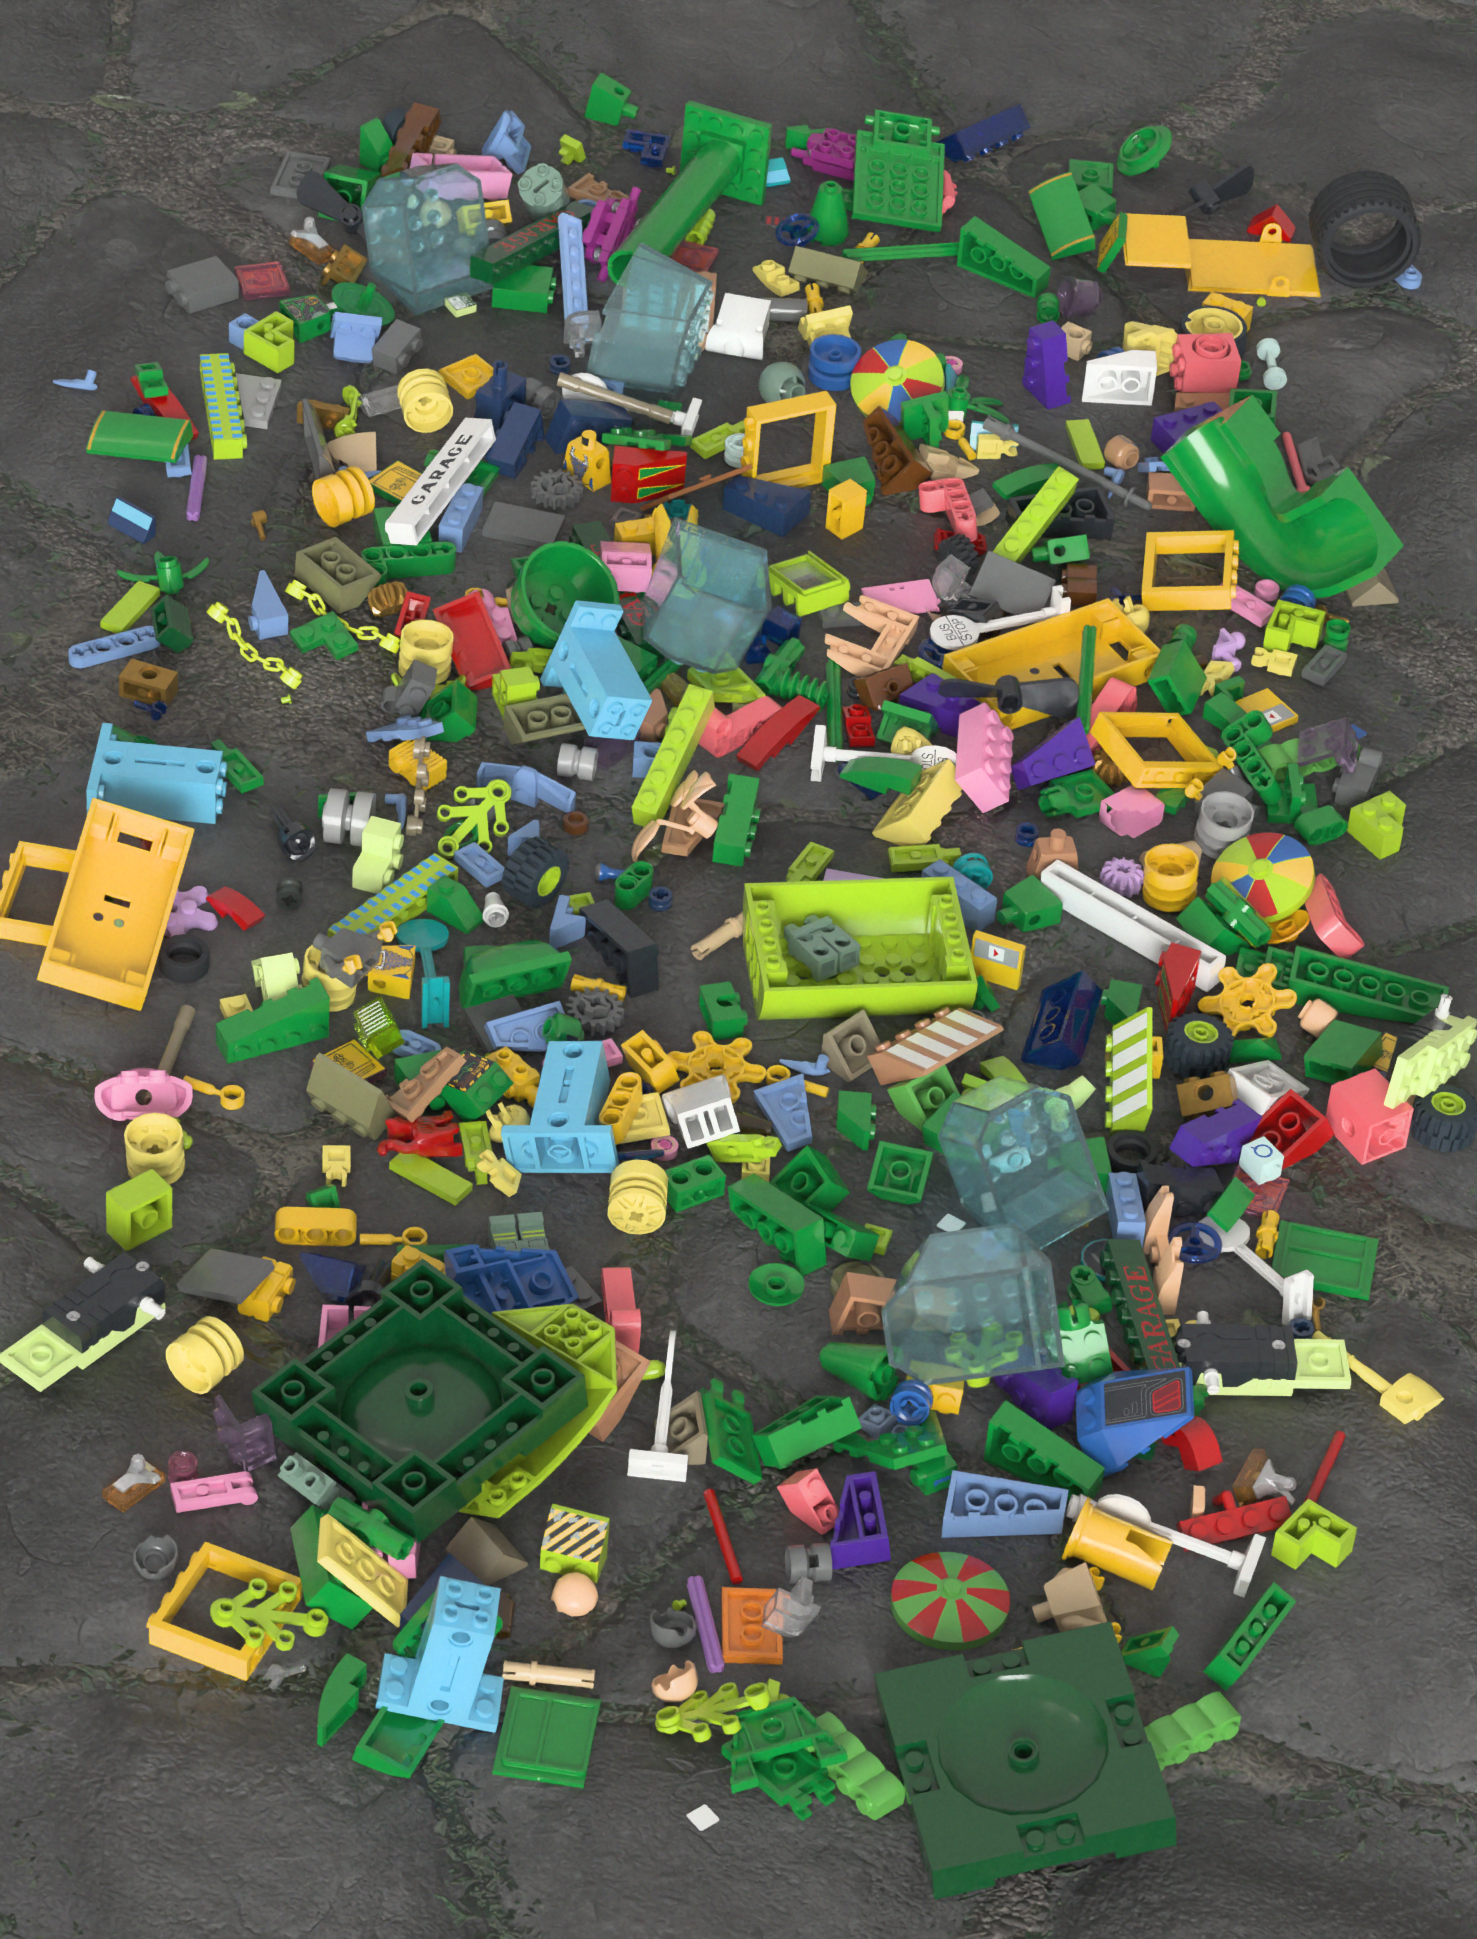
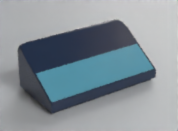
[108,496,156,543]

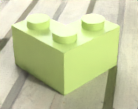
[352,816,404,894]
[251,953,303,1001]

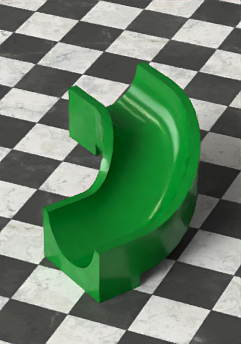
[1160,395,1404,598]

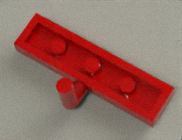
[1176,1490,1292,1552]

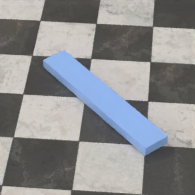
[558,212,589,328]

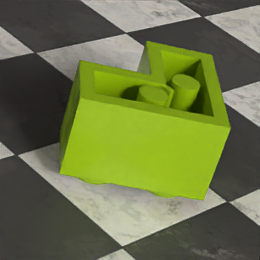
[244,311,294,373]
[1263,599,1326,653]
[492,666,540,721]
[1347,790,1406,860]
[1271,1499,1357,1570]

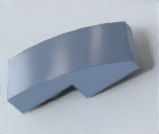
[858,1404,909,1440]

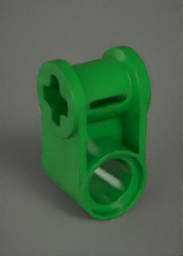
[1067,1265,1112,1315]

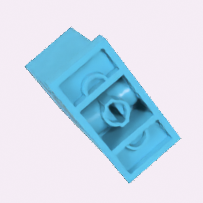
[540,600,652,740]
[86,723,227,824]
[501,1041,619,1173]
[375,1576,504,1733]

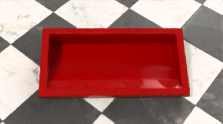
[432,591,511,691]

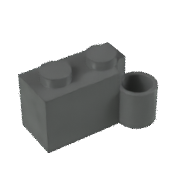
[372,319,423,375]
[381,659,437,718]
[1332,747,1384,808]

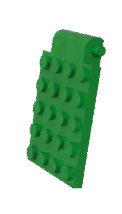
[851,109,945,232]

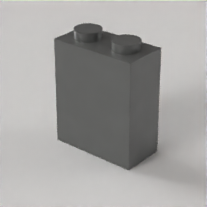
[165,256,239,314]

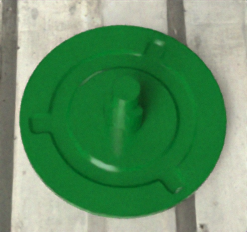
[1116,125,1172,176]
[331,282,395,326]

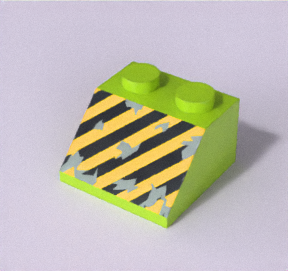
[540,1504,610,1583]

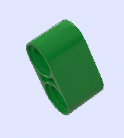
[1294,805,1348,846]
[614,861,653,910]

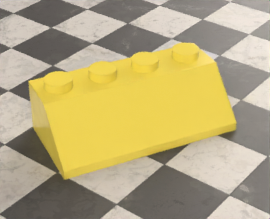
[872,759,962,846]

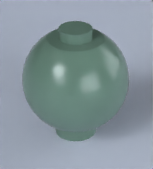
[758,361,805,403]

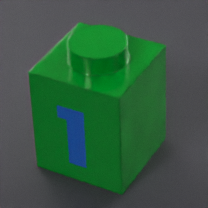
[910,1451,958,1496]

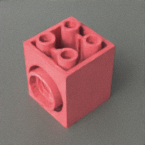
[1169,333,1241,393]
[1325,1068,1414,1165]

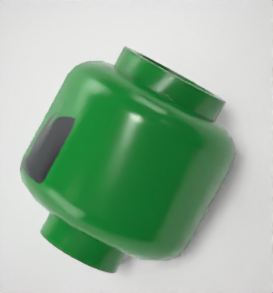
[542,1013,584,1044]

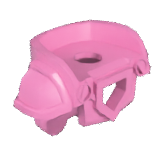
[95,1068,193,1121]

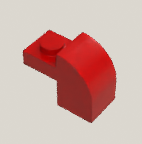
[1162,1416,1223,1472]

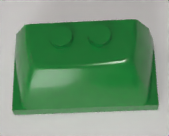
[458,940,572,1011]

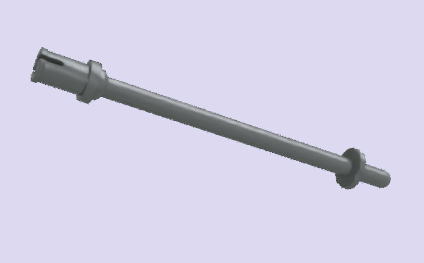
[982,415,1152,510]

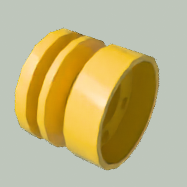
[312,466,375,528]
[1142,844,1199,912]

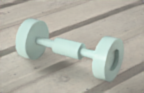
[1256,338,1287,390]

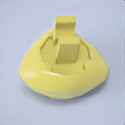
[1112,596,1150,633]
[891,726,933,755]
[486,1102,531,1143]

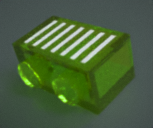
[353,996,405,1059]

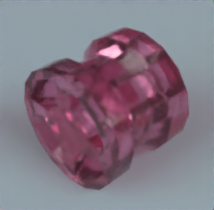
[168,1451,197,1484]

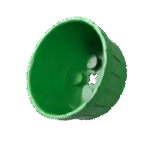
[511,541,619,649]

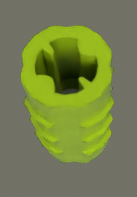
[685,208,716,248]

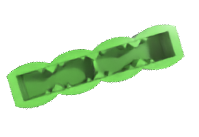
[1258,728,1361,782]
[1144,1692,1241,1772]
[804,1711,905,1820]

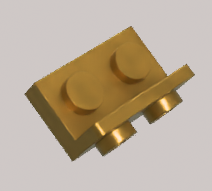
[321,244,368,286]
[297,399,351,430]

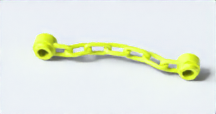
[285,580,401,654]
[206,601,303,689]

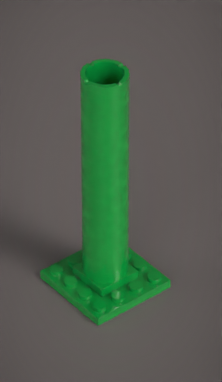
[607,100,773,292]

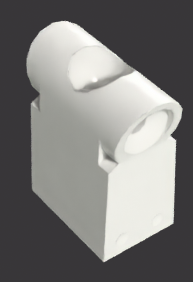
[705,293,771,360]
[662,1074,740,1148]

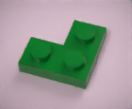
[289,611,358,661]

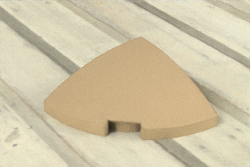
[327,432,377,476]
[919,444,979,480]

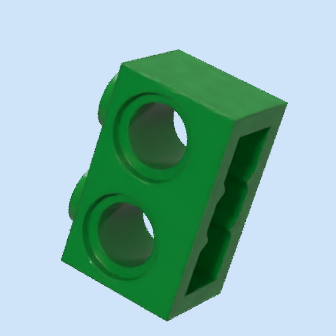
[665,1155,726,1213]

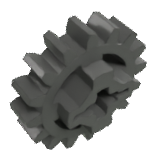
[531,469,583,510]
[565,987,624,1036]

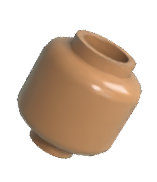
[1104,435,1139,470]

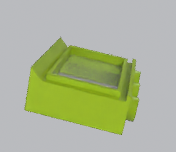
[760,551,850,617]

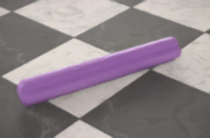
[186,455,207,522]
[687,1575,725,1673]

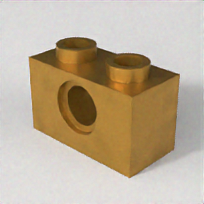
[119,659,178,709]
[1176,1071,1239,1121]

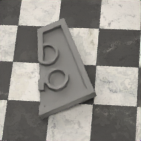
[235,373,282,429]

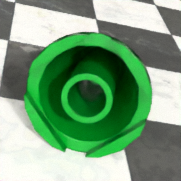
[804,181,849,246]
[819,1342,902,1401]

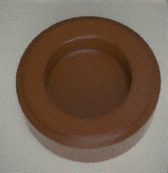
[562,811,589,835]

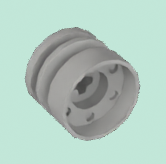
[1193,791,1254,859]

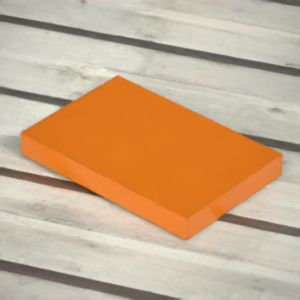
[721,1587,783,1665]

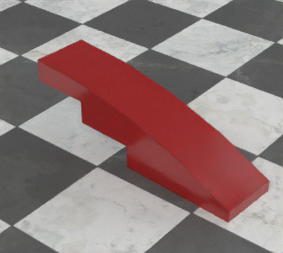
[130,376,199,440]
[736,695,820,772]

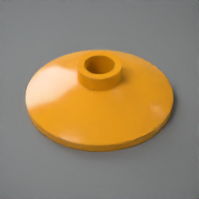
[1267,910,1310,944]

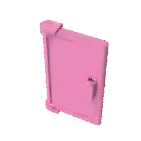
[861,579,941,614]

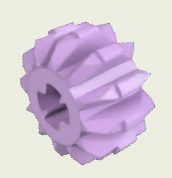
[1100,857,1144,898]

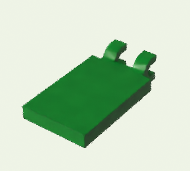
[699,1378,762,1485]
[721,1739,835,1821]

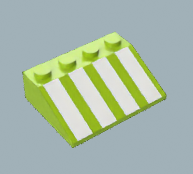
[1105,1007,1152,1137]

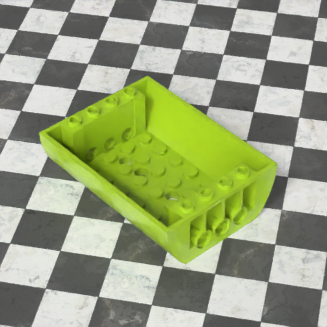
[743,877,978,1020]

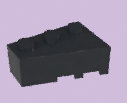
[1137,1159,1224,1218]

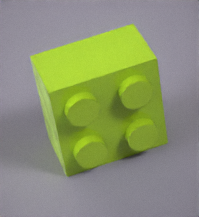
[106,1169,172,1252]

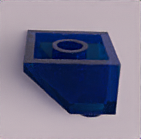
[300,1252,366,1302]

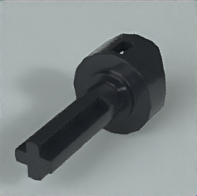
[270,806,316,861]
[345,1259,392,1313]

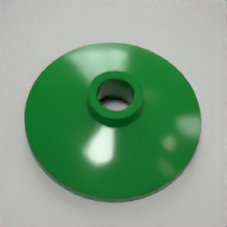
[748,1263,805,1306]

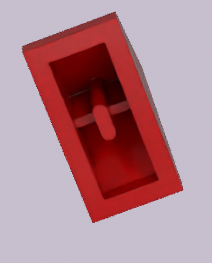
[1247,204,1296,243]
[394,591,431,637]

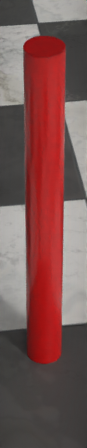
[1304,1431,1346,1503]
[703,1489,743,1585]

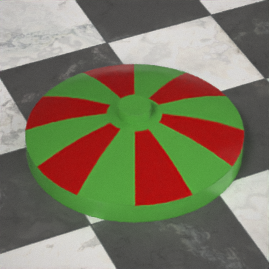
[890,1552,1010,1650]

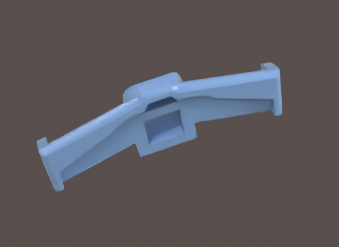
[476,762,576,813]

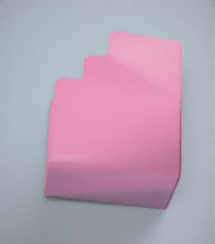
[1099,785,1165,838]

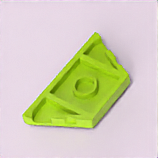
[687,650,766,703]

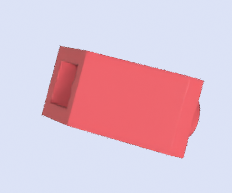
[777,1468,840,1534]

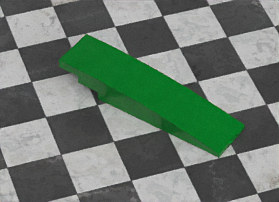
[1235,946,1449,1023]

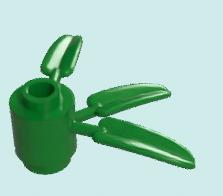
[947,374,1010,424]
[117,551,209,595]

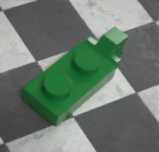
[211,739,264,794]

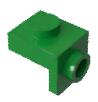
[1212,676,1245,702]

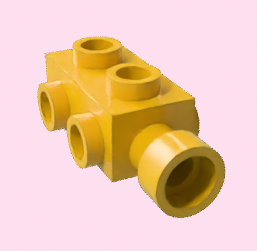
[485,1046,541,1109]

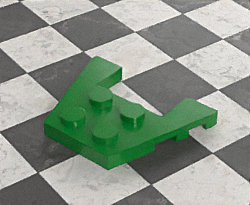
[602,427,693,451]
[832,1410,947,1470]
[730,1696,848,1794]

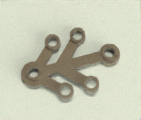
[406,736,431,837]

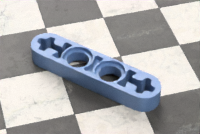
[68,626,161,668]

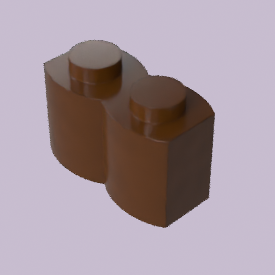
[1061,562,1097,606]

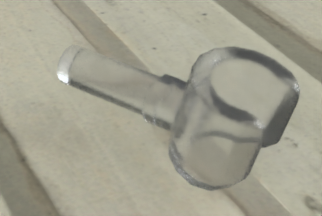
[263,1664,306,1689]

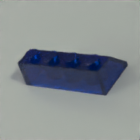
[936,104,1031,163]
[1021,970,1103,1070]

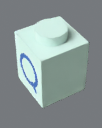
[1239,1136,1284,1185]

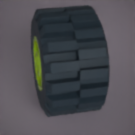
[502,836,570,909]
[1163,1012,1234,1079]
[1409,1083,1477,1152]

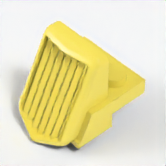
[798,305,853,347]
[1123,321,1177,376]

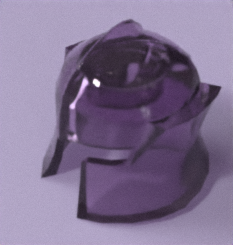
[1056,275,1103,317]

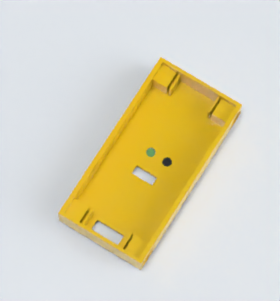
[942,598,1161,730]
[37,798,195,1011]

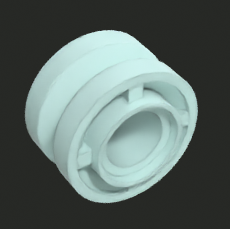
[724,433,745,468]

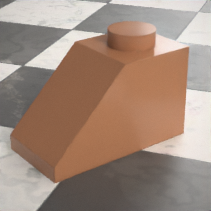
[1146,472,1195,512]
[635,688,668,742]

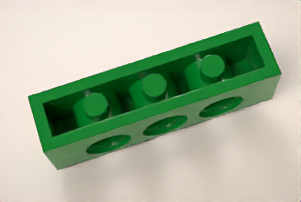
[1203,1582,1297,1691]

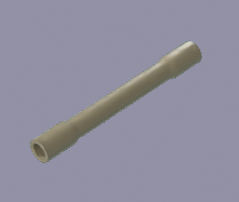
[556,372,673,424]
[144,1005,196,1105]

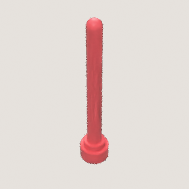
[1282,432,1311,492]

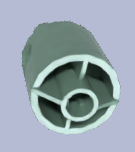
[518,163,570,221]

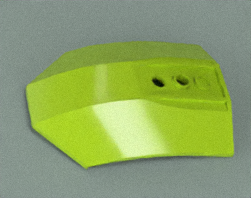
[459,1304,617,1518]

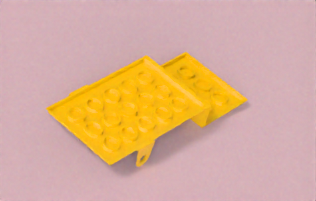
[1123,213,1321,297]

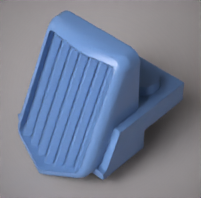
[481,110,532,175]
[331,312,382,363]

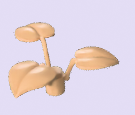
[631,770,718,862]

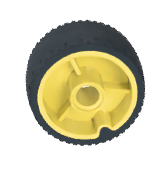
[1178,305,1247,360]

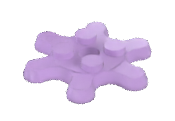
[122,886,218,938]

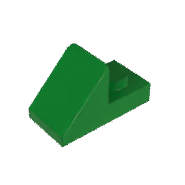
[1121,1626,1179,1677]

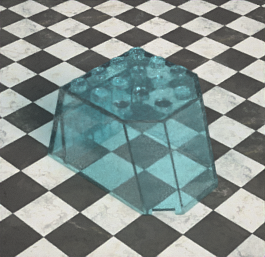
[362,163,493,315]
[586,243,714,394]
[642,517,772,674]
[938,1075,1109,1263]
[881,1223,1065,1385]

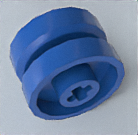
[808,334,861,391]

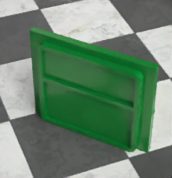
[1272,1220,1379,1300]
[492,1686,601,1788]

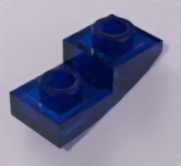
[736,625,771,664]

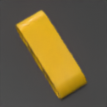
[599,1072,643,1145]
[274,1207,357,1246]

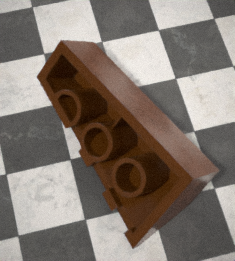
[381,102,442,194]
[862,405,933,496]

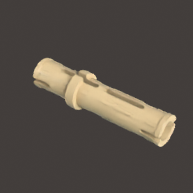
[691,912,743,960]
[502,1660,595,1689]

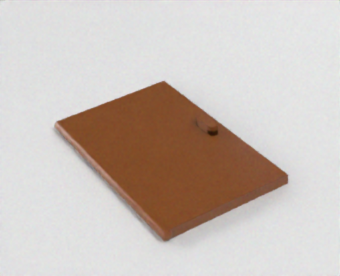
[640,464,753,511]

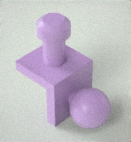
[1211,628,1246,672]

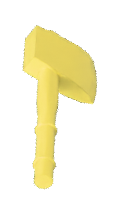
[1312,1330,1444,1424]

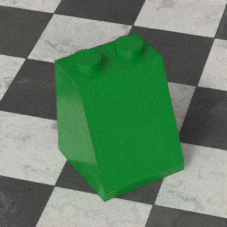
[318,164,382,222]

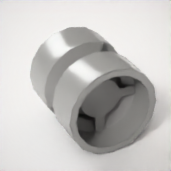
[557,743,598,781]

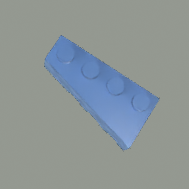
[941,1470,1069,1538]

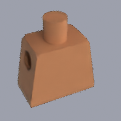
[1026,829,1079,881]

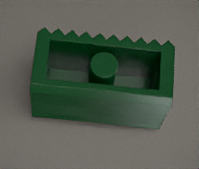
[151,595,194,654]

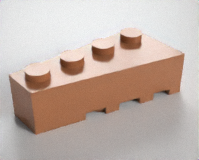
[829,1272,957,1335]

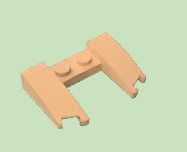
[825,595,919,677]
[1143,1186,1184,1315]

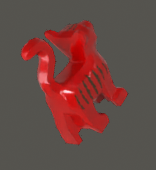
[377,1110,462,1158]

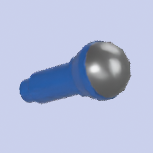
[592,863,625,881]

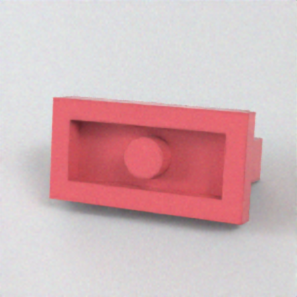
[942,170,958,215]

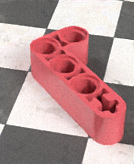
[918,478,978,542]
[1086,677,1137,755]
[698,696,783,758]
[1305,873,1365,959]
[601,1267,641,1354]

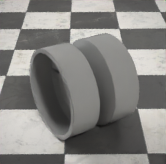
[322,788,376,847]

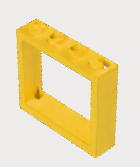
[741,391,836,488]
[1142,530,1239,611]
[1090,712,1223,788]
[0,841,106,946]
[147,1542,302,1681]

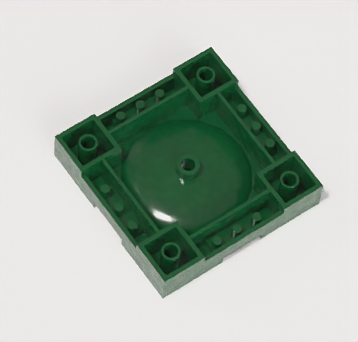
[251,1258,588,1544]
[874,1621,1177,1900]

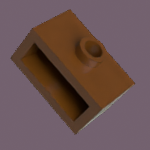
[854,663,914,711]

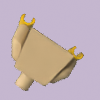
[1032,1562,1122,1645]

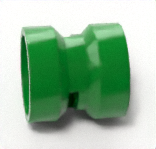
[1037,293,1060,324]
[1323,619,1351,652]
[1168,624,1197,651]

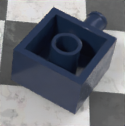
[474,360,527,434]

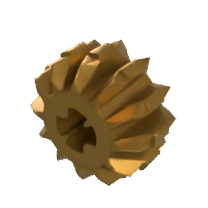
[367,581,408,618]
[1090,748,1128,787]

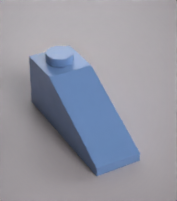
[248,570,288,640]

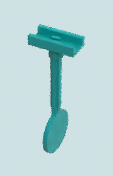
[396,919,450,1029]

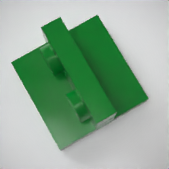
[901,391,949,448]
[876,700,939,745]
[1265,763,1318,824]

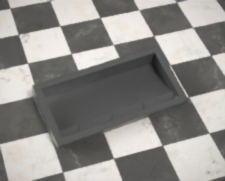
[302,399,336,480]

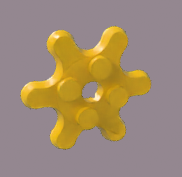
[1198,963,1297,1038]
[667,1031,766,1104]

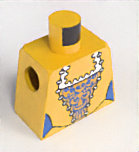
[562,430,611,492]
[366,945,416,999]

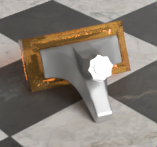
[289,217,335,265]
[1232,1449,1296,1508]
[102,1454,166,1513]

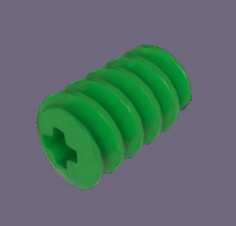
[773,667,829,713]

